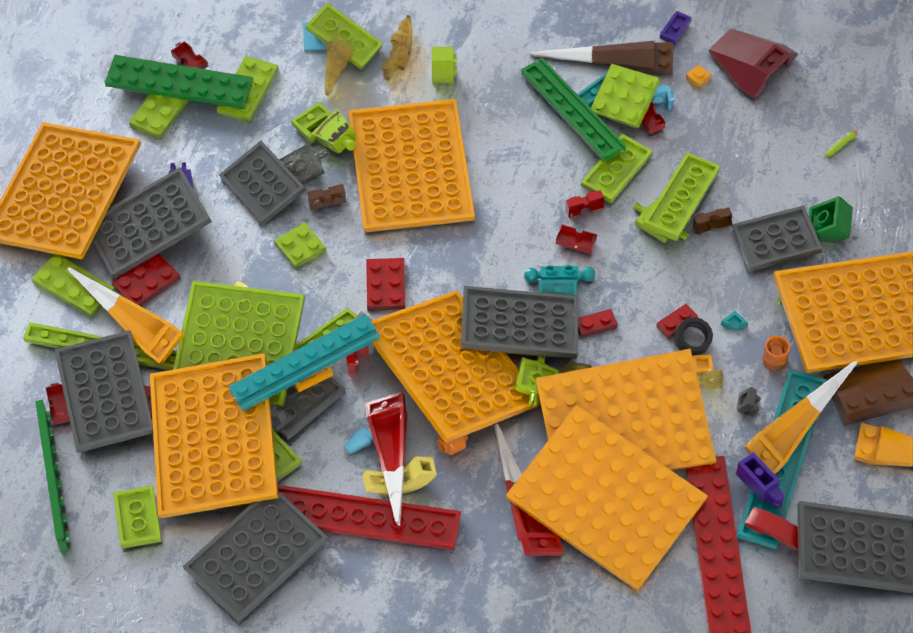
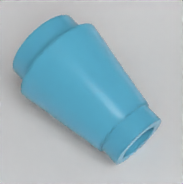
[343,427,374,455]

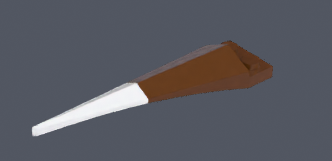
[530,40,673,75]

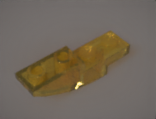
[381,15,413,81]

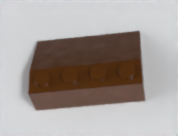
[823,359,913,426]

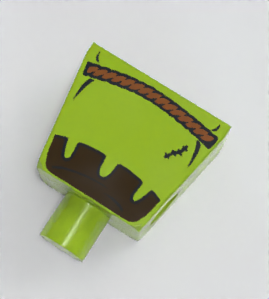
[312,109,357,153]

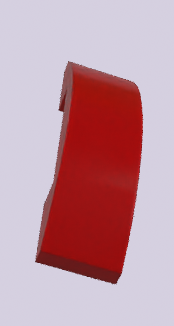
[744,508,798,557]

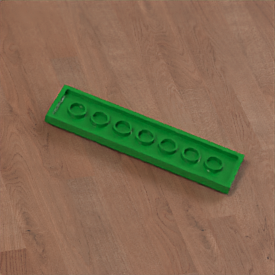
[104,55,254,109]

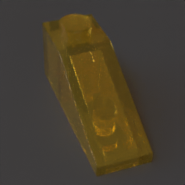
[325,36,355,96]

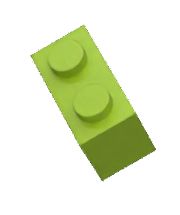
[432,46,457,83]

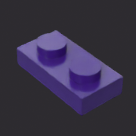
[659,11,692,45]

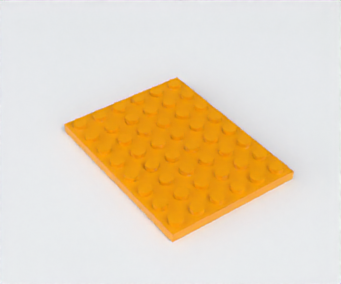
[348,99,475,233]
[0,122,141,260]
[773,251,913,374]
[371,290,541,443]
[536,349,716,471]
[150,353,279,519]
[505,405,708,592]

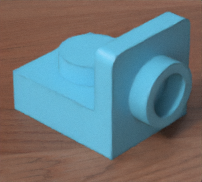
[652,85,675,110]

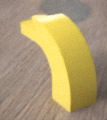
[362,456,437,497]

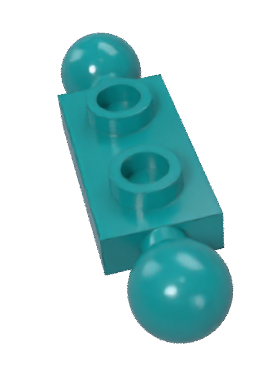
[524,265,595,283]

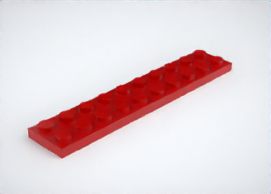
[685,456,751,633]
[277,484,461,550]

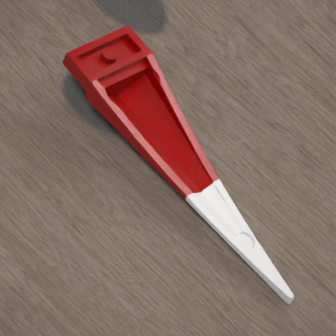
[366,392,408,526]
[494,423,564,556]

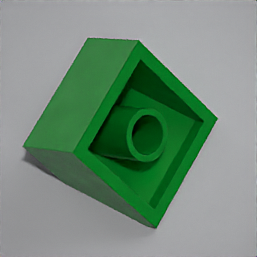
[809,196,853,243]

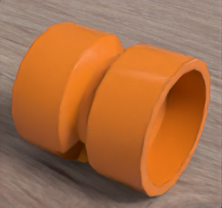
[762,335,790,371]

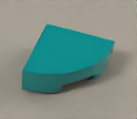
[721,311,748,330]

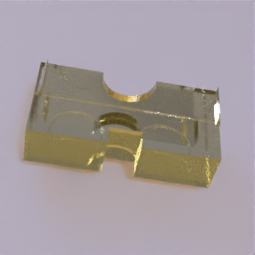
[696,369,724,389]

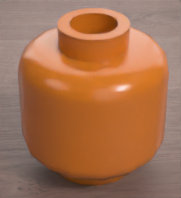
[437,435,468,455]

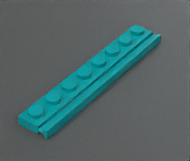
[228,314,380,411]

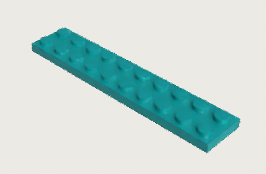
[737,369,827,549]

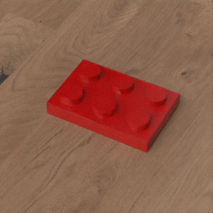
[112,253,180,307]
[366,258,405,311]

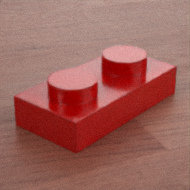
[656,304,698,340]
[578,309,618,338]

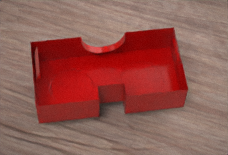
[171,41,208,69]
[642,101,666,134]
[565,190,604,219]
[556,224,597,254]
[45,383,70,425]

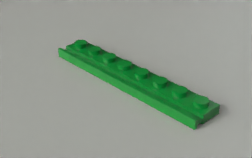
[521,58,626,162]
[35,400,71,552]

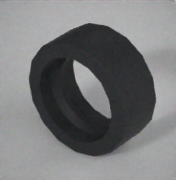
[674,317,713,356]

